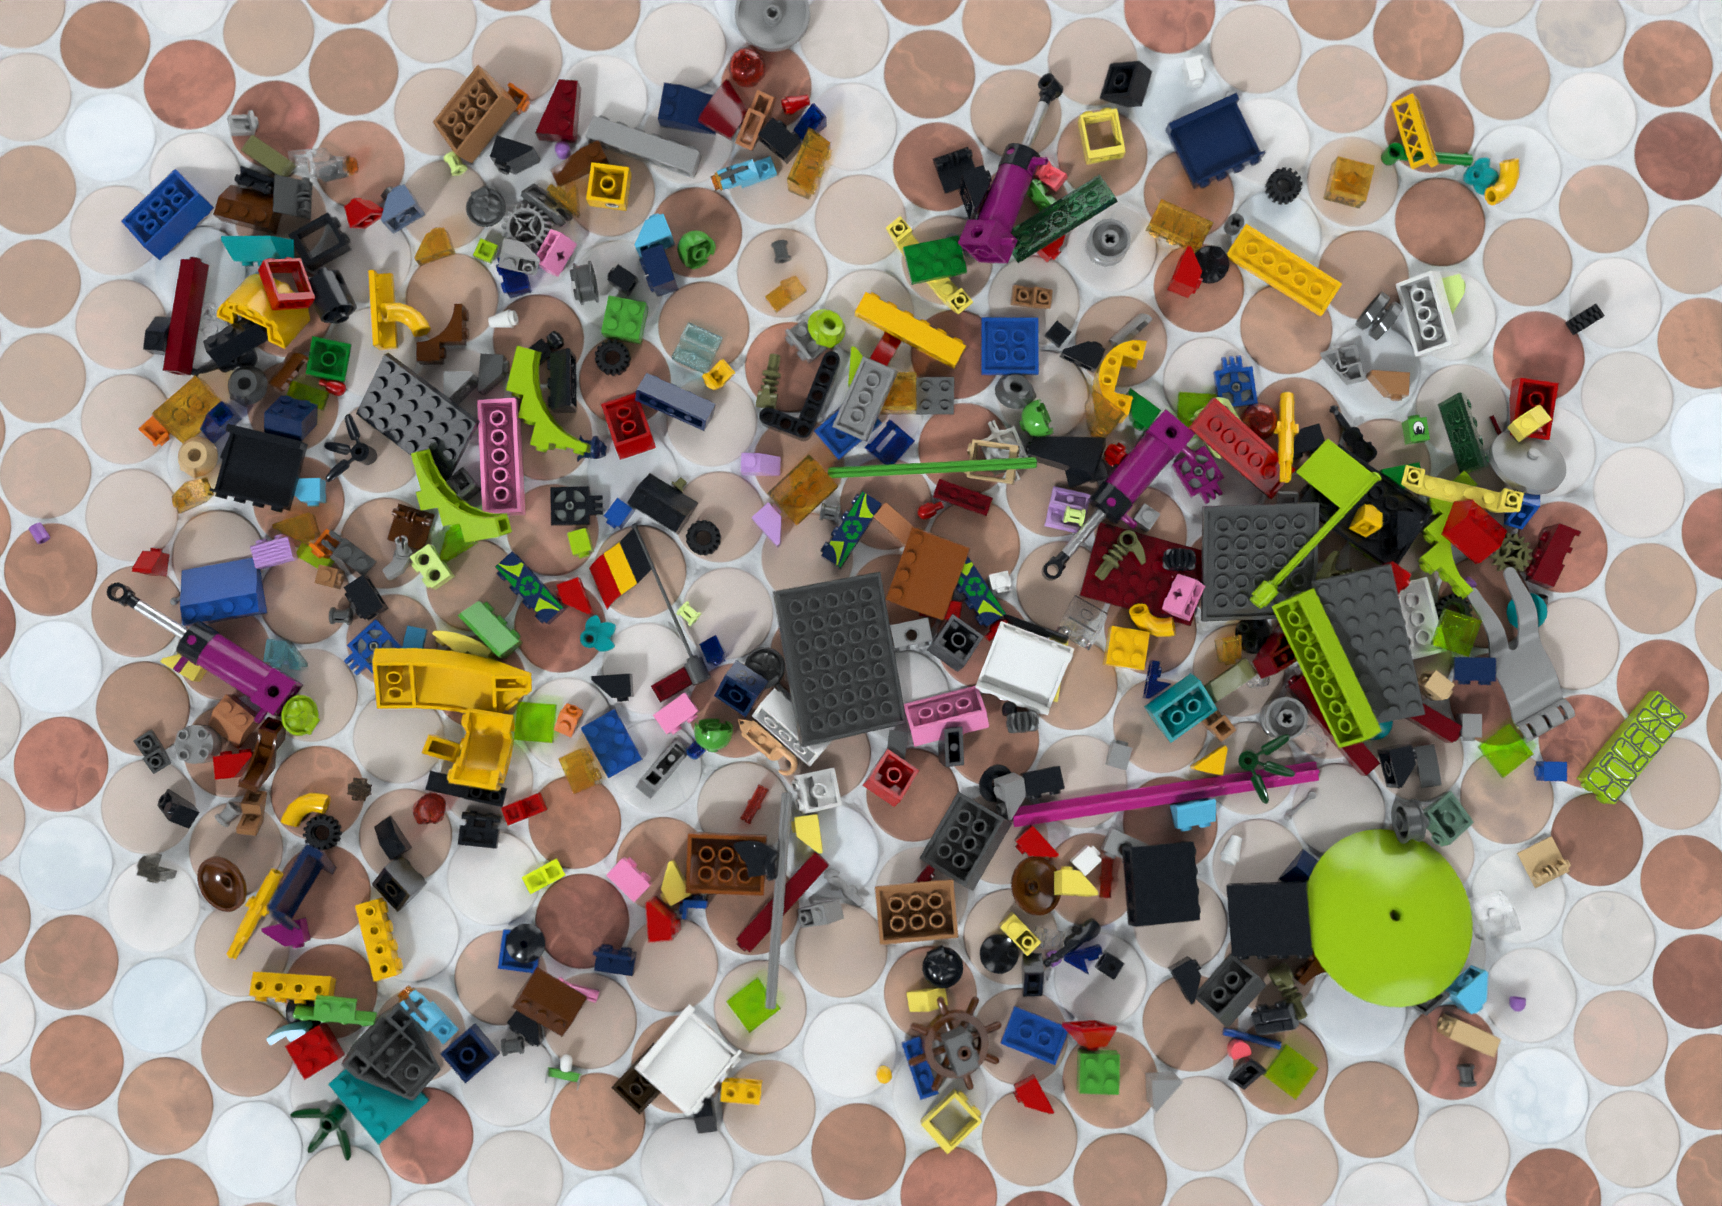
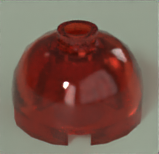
[728,47,766,88]
[1240,403,1278,441]

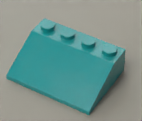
[328,1069,430,1145]

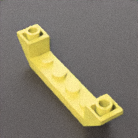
[886,216,973,315]
[1401,465,1524,513]

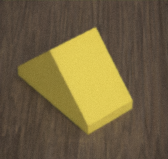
[906,987,948,1012]

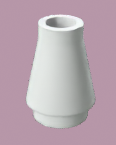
[488,309,519,328]
[1220,835,1243,865]

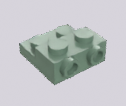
[1423,791,1474,847]

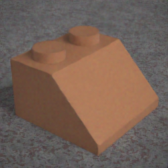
[208,694,260,749]

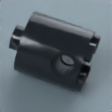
[308,268,357,324]

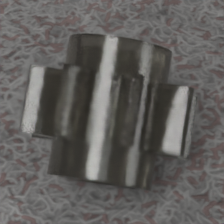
[347,778,372,801]

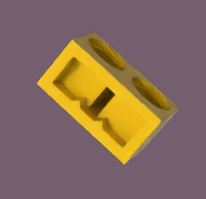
[720,1077,763,1105]

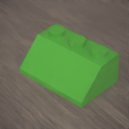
[458,601,523,659]

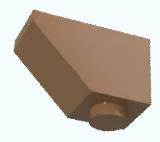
[1366,370,1410,401]

